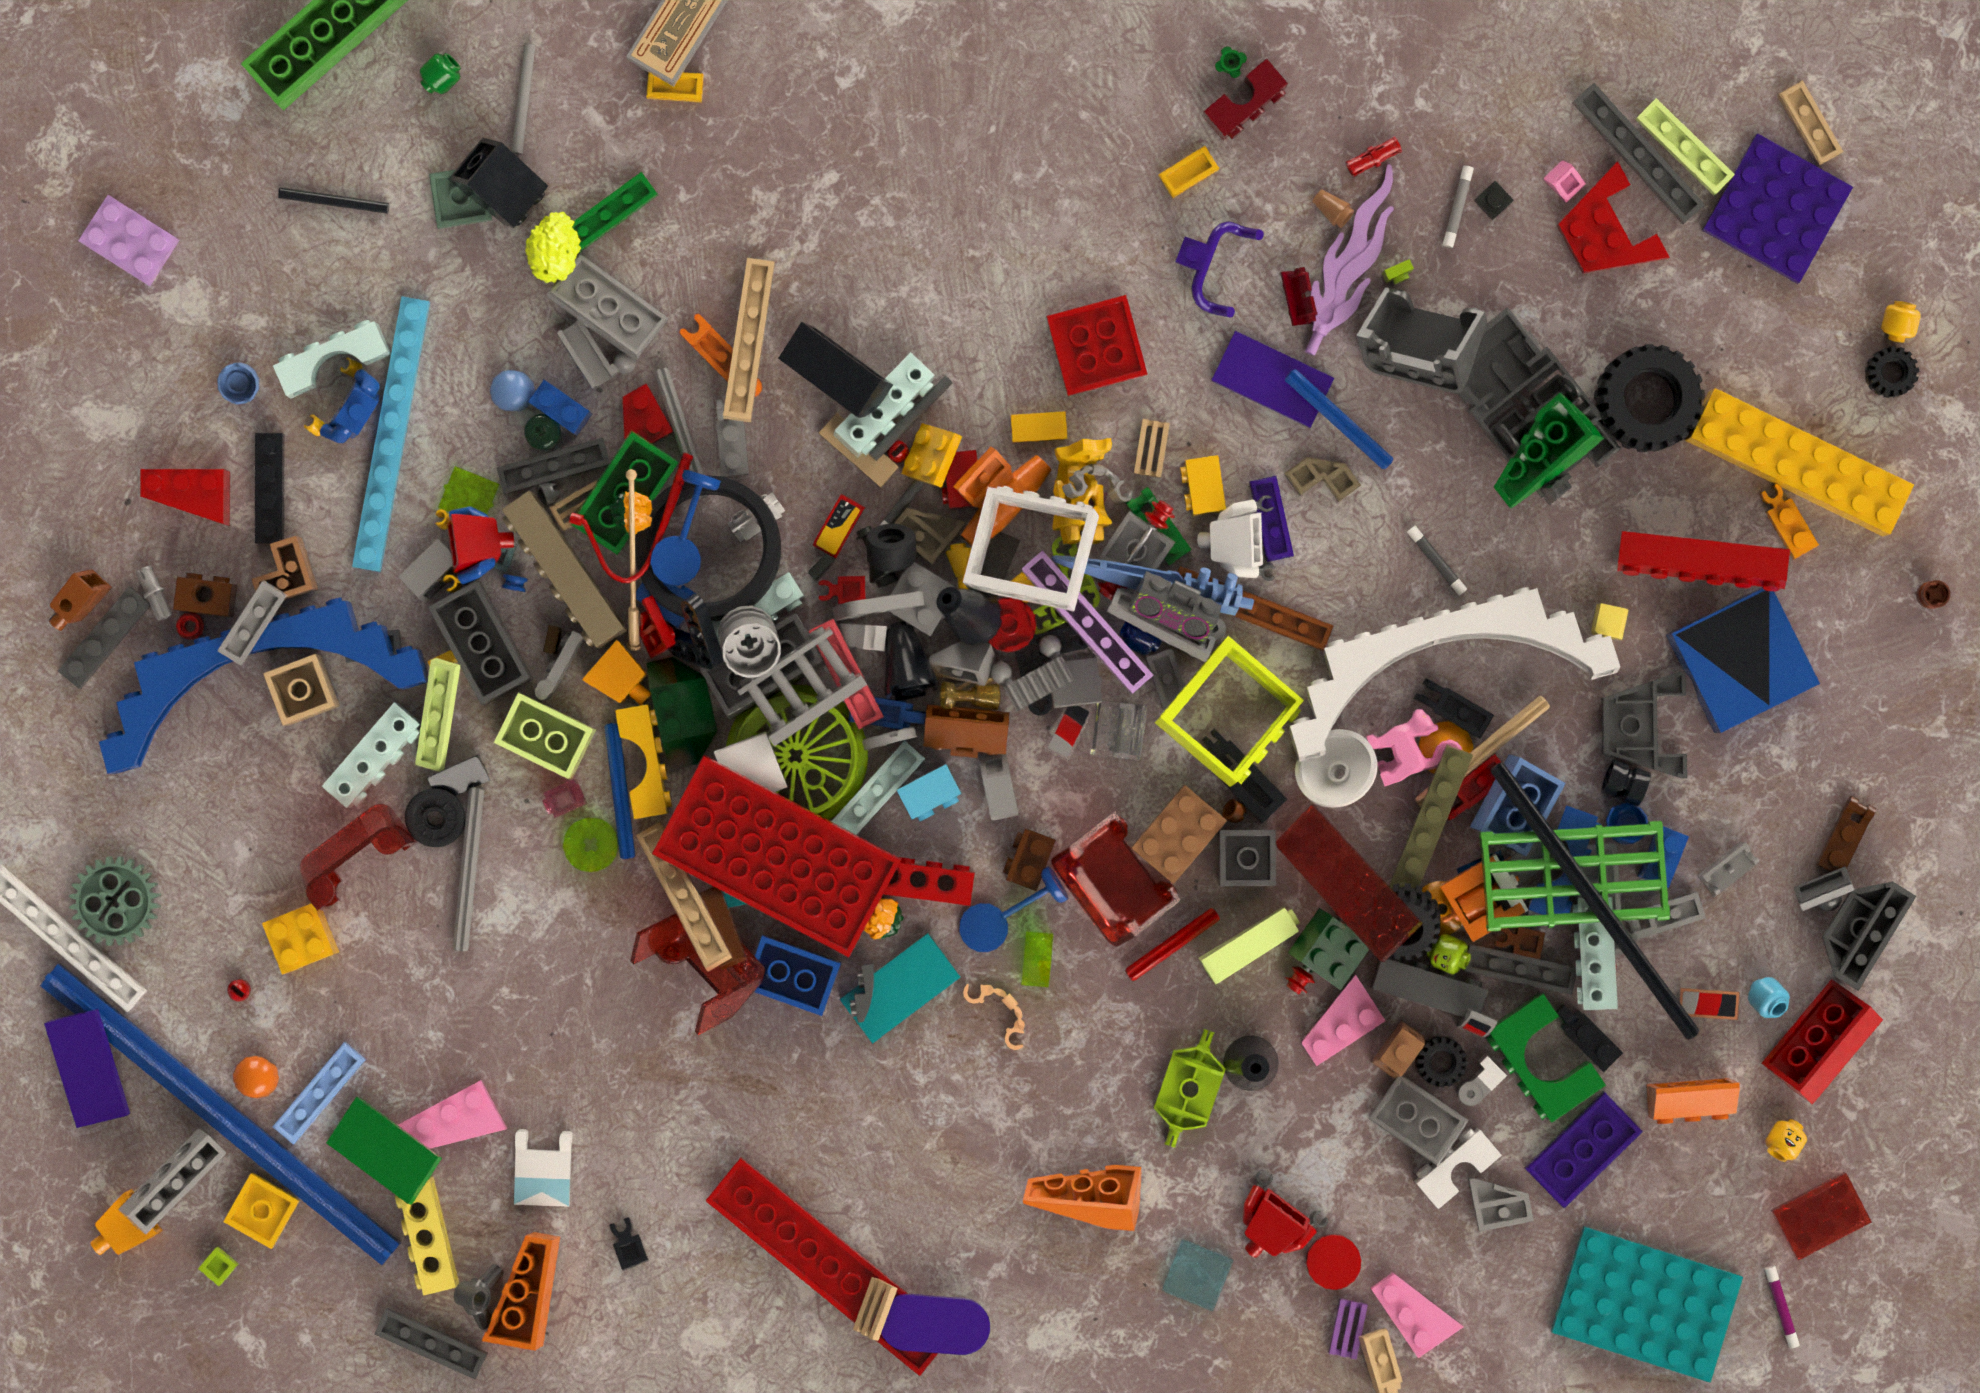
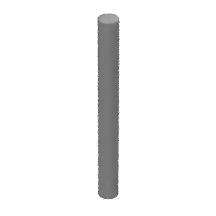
[512,43,536,154]

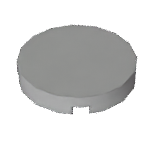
[862,727,917,750]

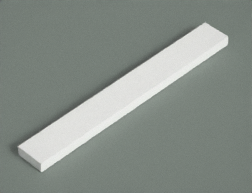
[0,864,147,1012]

